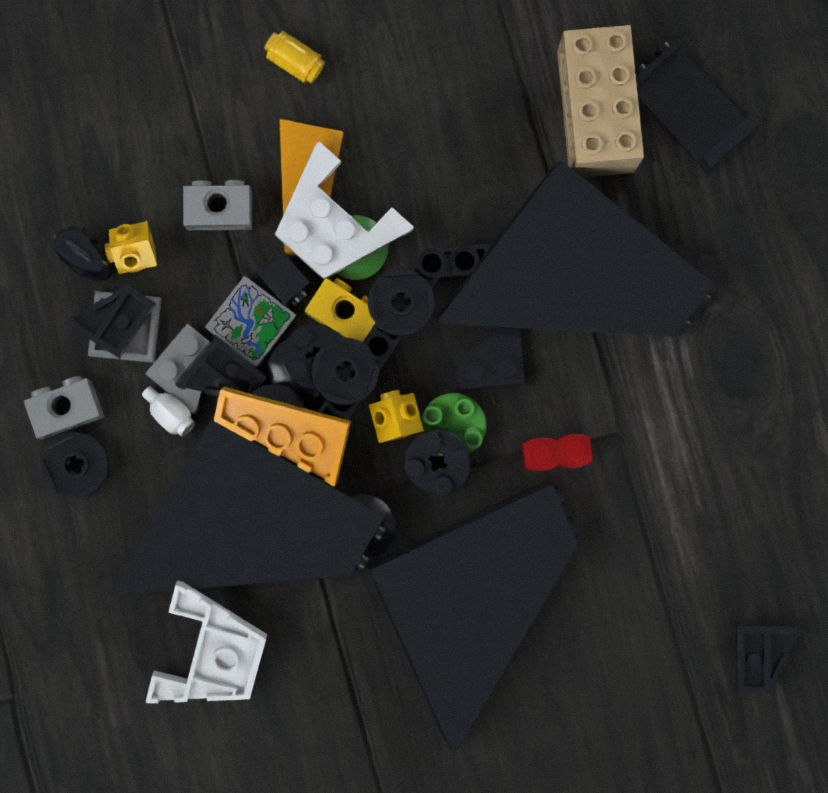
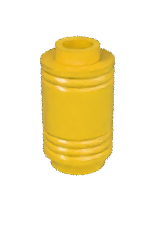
[264,31,325,84]

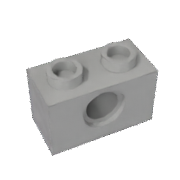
[183,180,252,231]
[24,376,105,440]

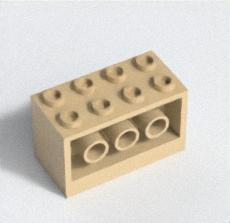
[557,25,644,177]

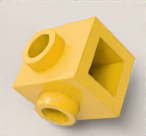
[105,221,157,274]
[369,390,424,443]

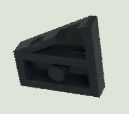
[175,335,267,397]

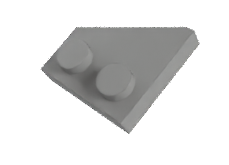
[145,323,209,415]

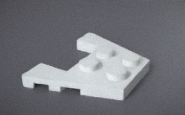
[275,141,414,280]
[146,580,267,704]

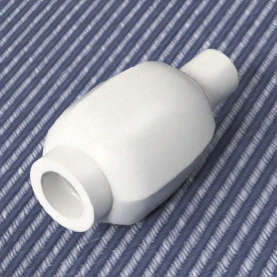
[142,386,195,437]

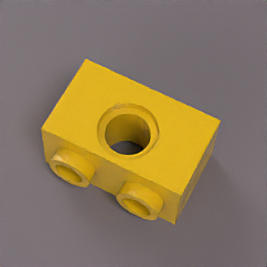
[304,278,375,342]

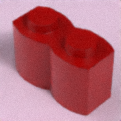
[521,434,593,472]

